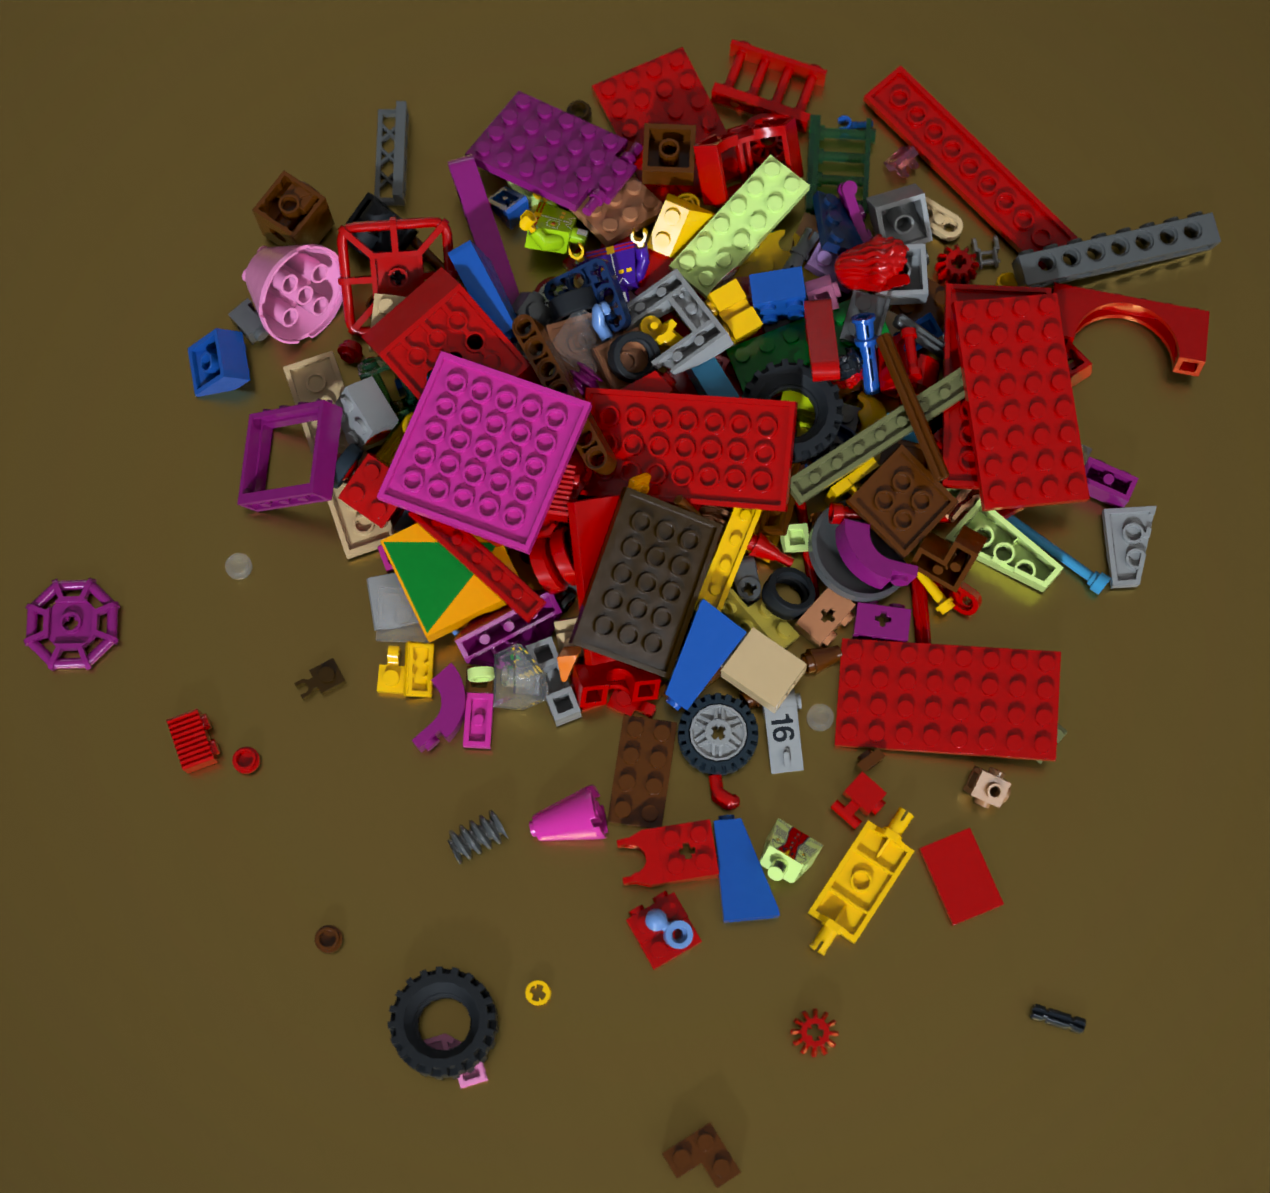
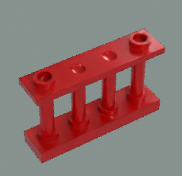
[711,39,827,134]

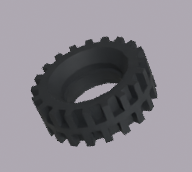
[741,358,843,465]
[388,966,499,1080]

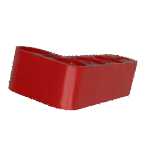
[804,298,840,382]

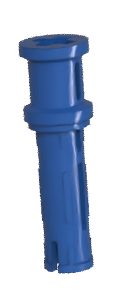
[851,313,881,395]

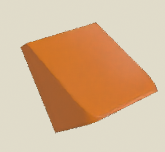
[557,646,583,682]

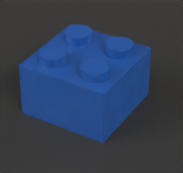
[749,266,807,325]

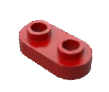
[933,580,982,615]

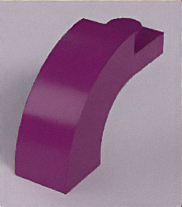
[835,519,918,589]
[411,662,466,753]

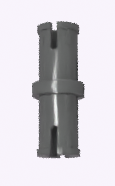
[782,228,819,269]

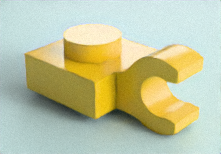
[377,645,405,694]

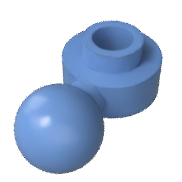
[645,909,693,949]

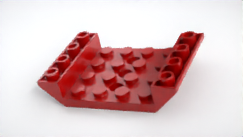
[361,267,542,400]

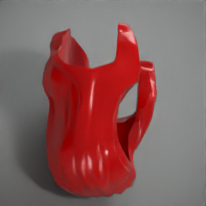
[834,234,910,293]

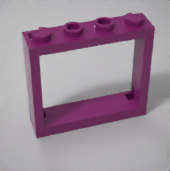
[237,398,343,512]

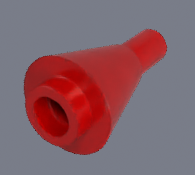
[747,531,794,567]

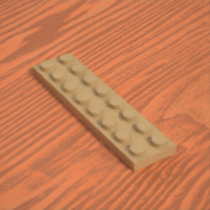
[283,351,395,559]

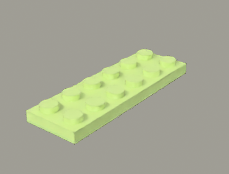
[669,155,810,299]

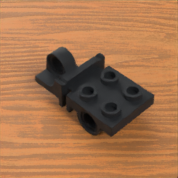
[344,192,419,284]

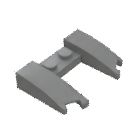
[627,268,734,375]

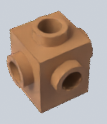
[963,765,1012,809]

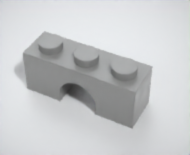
[526,636,582,727]

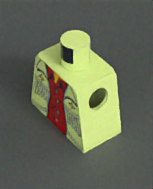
[759,818,823,883]

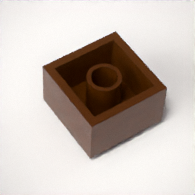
[642,123,696,186]

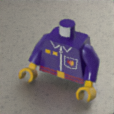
[568,228,650,304]

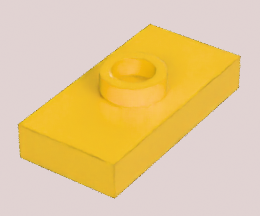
[403,642,434,698]

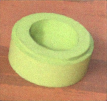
[467,666,495,682]

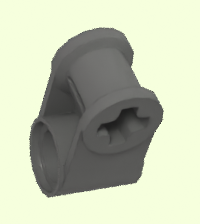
[732,555,761,607]

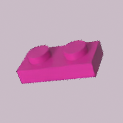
[463,692,494,749]

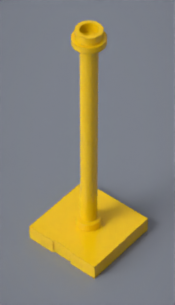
[824,457,956,615]

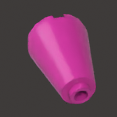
[529,784,608,841]

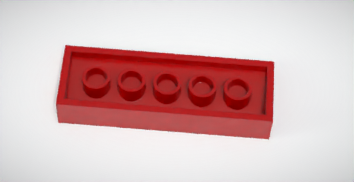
[567,495,620,666]

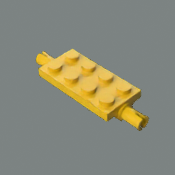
[808,807,914,956]

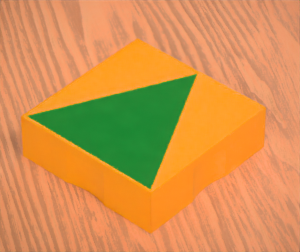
[380,523,519,643]

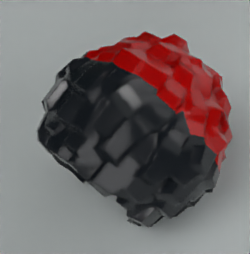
[831,347,863,389]

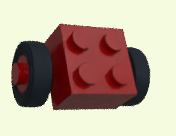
[333,443,416,532]

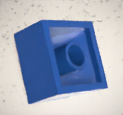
[187,328,250,397]

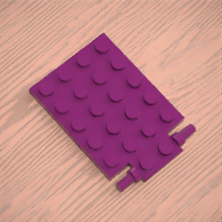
[465,91,643,216]

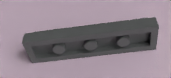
[374,101,409,206]

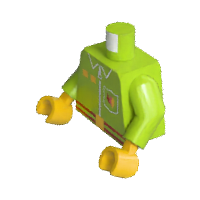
[519,192,589,254]

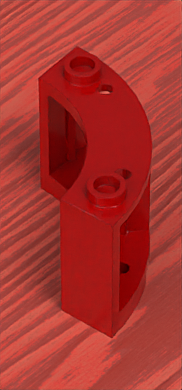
[693,117,804,208]

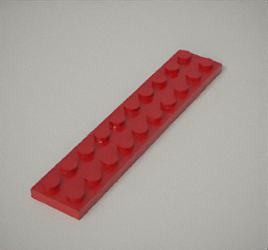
[863,65,1078,271]

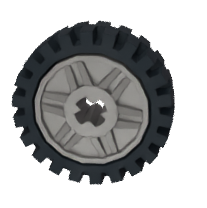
[678,693,758,776]

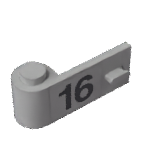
[762,688,804,774]

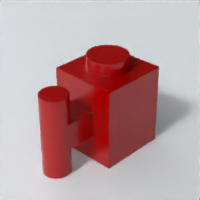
[830,771,887,829]

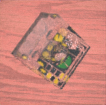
[493,644,549,710]

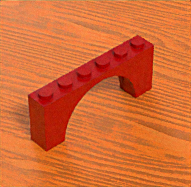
[1052,283,1210,377]

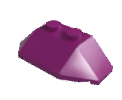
[454,590,562,670]

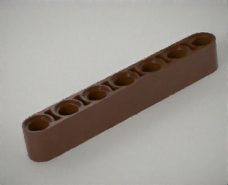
[512,314,617,475]

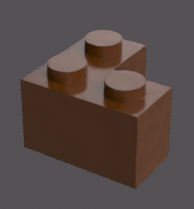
[910,525,988,593]
[662,1122,741,1188]

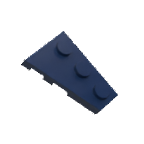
[812,190,863,255]

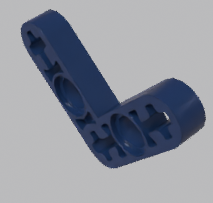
[544,258,631,332]

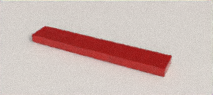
[408,511,547,623]

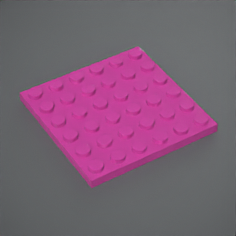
[377,351,592,555]

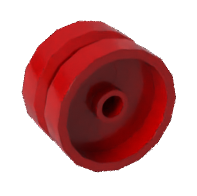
[529,526,576,595]

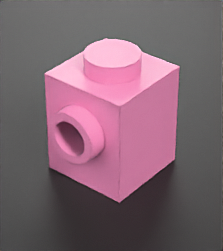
[805,274,842,310]

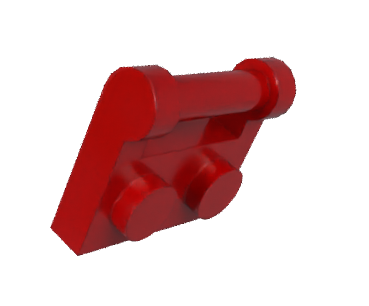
[876,327,922,395]

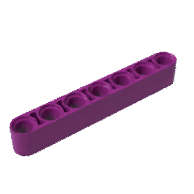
[447,154,520,305]

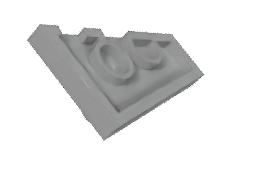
[1102,506,1157,589]

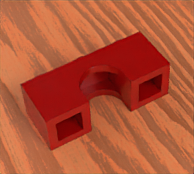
[571,661,661,707]

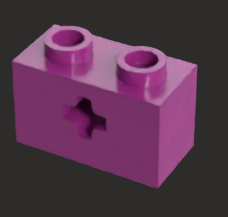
[852,601,912,642]

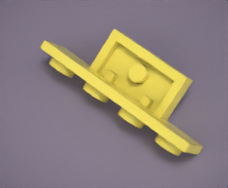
[722,588,800,649]

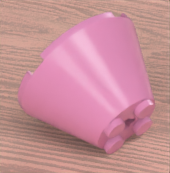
[242,244,343,344]

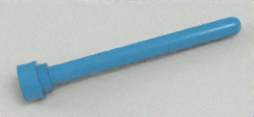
[1006,515,1111,595]

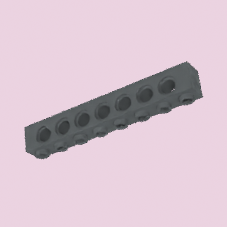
[1011,211,1221,287]

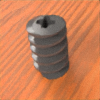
[447,810,509,865]

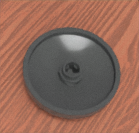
[808,500,912,602]

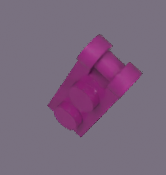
[837,180,873,243]

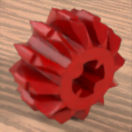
[934,244,979,285]
[790,1008,839,1057]

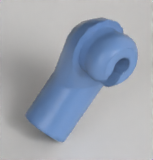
[592,301,613,343]

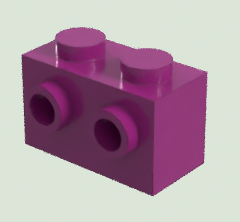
[1084,456,1139,508]

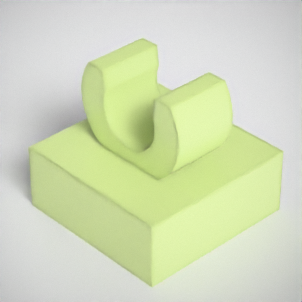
[780,523,809,553]

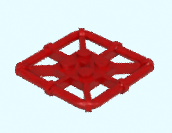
[337,217,458,336]

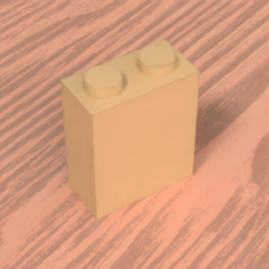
[721,627,807,714]

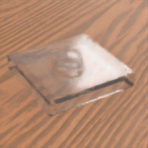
[552,310,620,373]
[376,587,429,643]

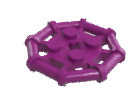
[23,577,121,671]

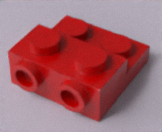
[626,891,702,970]

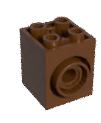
[252,170,335,246]

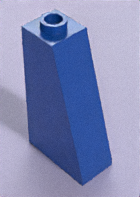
[448,240,518,345]
[663,599,747,711]
[713,815,780,923]

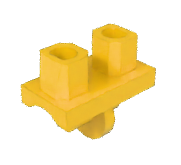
[639,316,683,353]

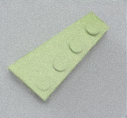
[945,499,1064,592]

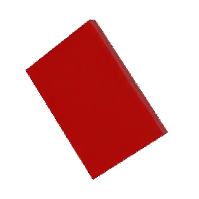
[919,828,1004,926]

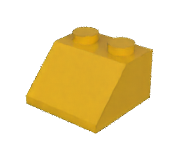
[647,193,715,258]

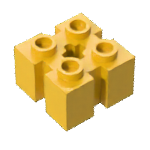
[704,279,763,348]

